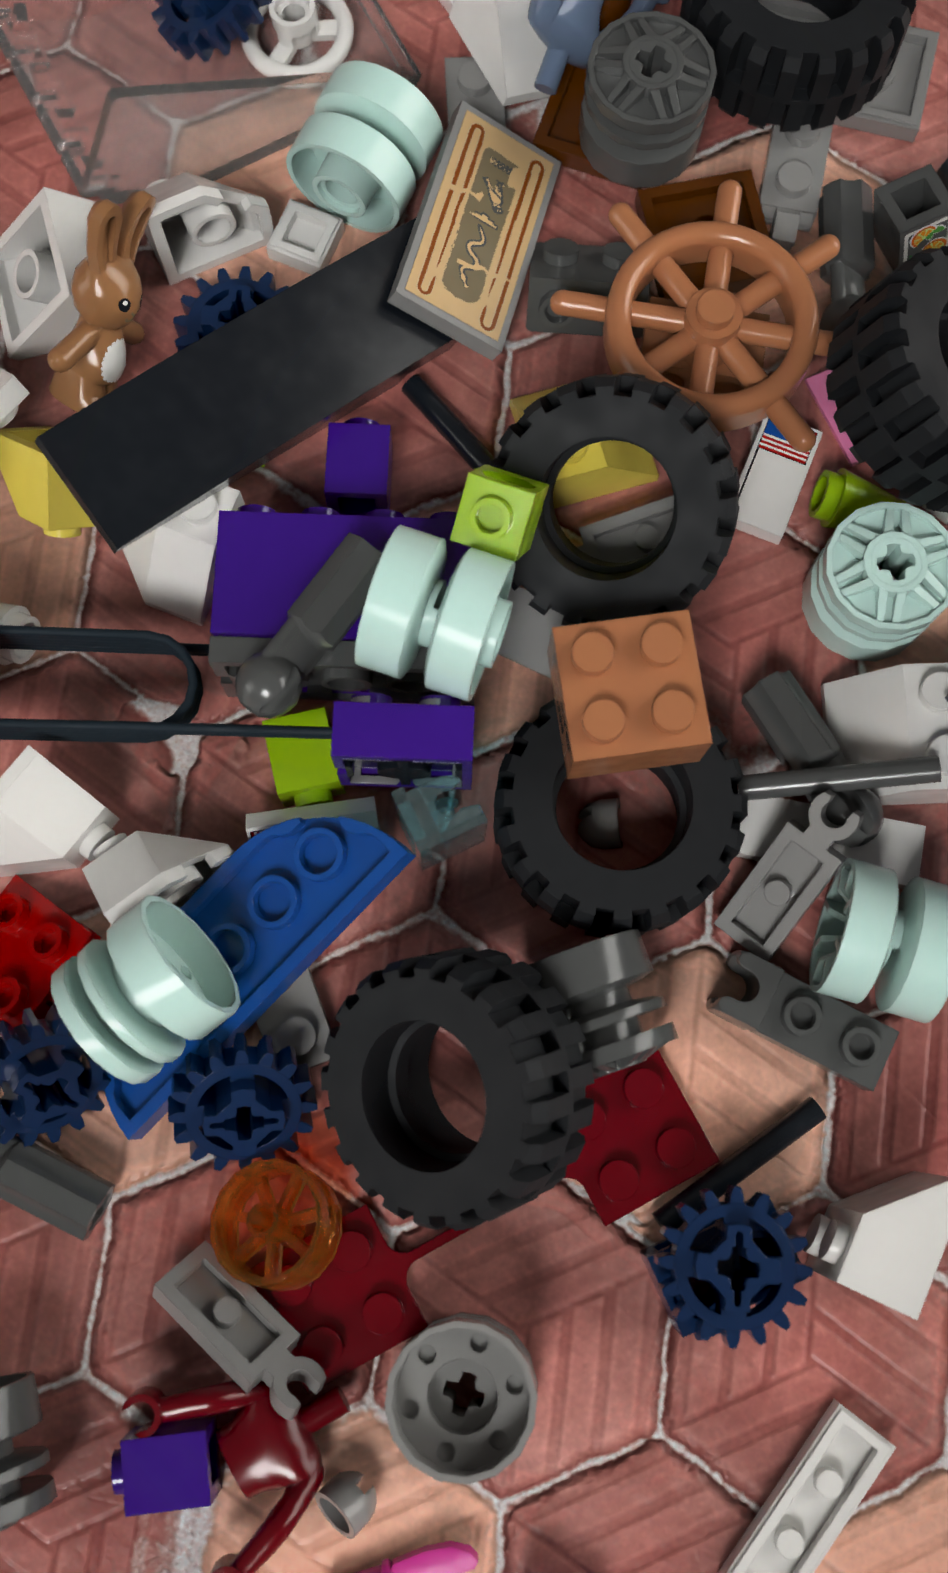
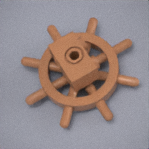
[550,180,840,452]

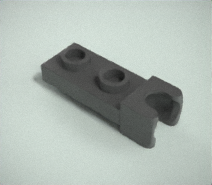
[706,950,899,1091]

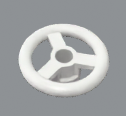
[241,0,354,84]

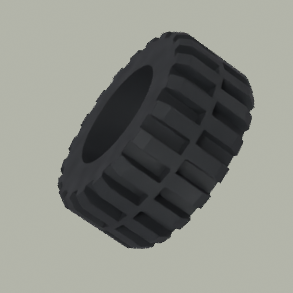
[680,0,917,132]
[826,246,948,513]
[489,373,740,626]
[493,698,748,938]
[321,947,594,1231]

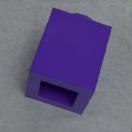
[324,418,393,516]
[111,1416,222,1517]

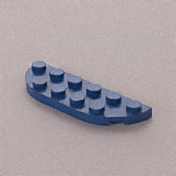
[103,816,416,1140]

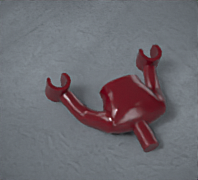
[122,1380,351,1573]

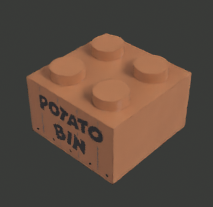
[547,609,713,779]

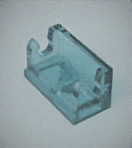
[391,775,488,871]

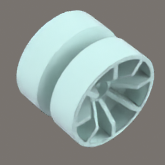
[286,60,443,233]
[354,525,515,702]
[809,858,948,1023]

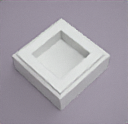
[266,199,345,275]

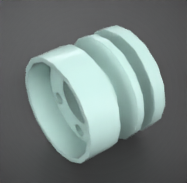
[802,501,948,662]
[51,895,241,1084]

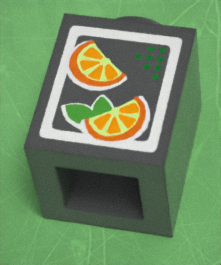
[873,164,948,271]

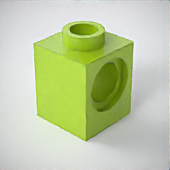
[450,464,549,562]
[262,707,346,807]

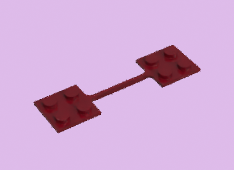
[247,1050,720,1395]

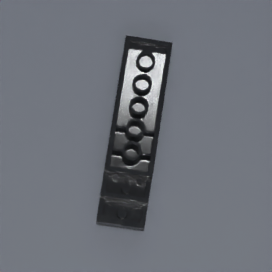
[35,218,457,553]

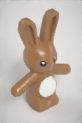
[47,190,156,412]

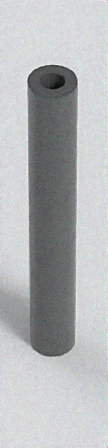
[738,756,941,801]

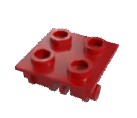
[0,875,102,1036]

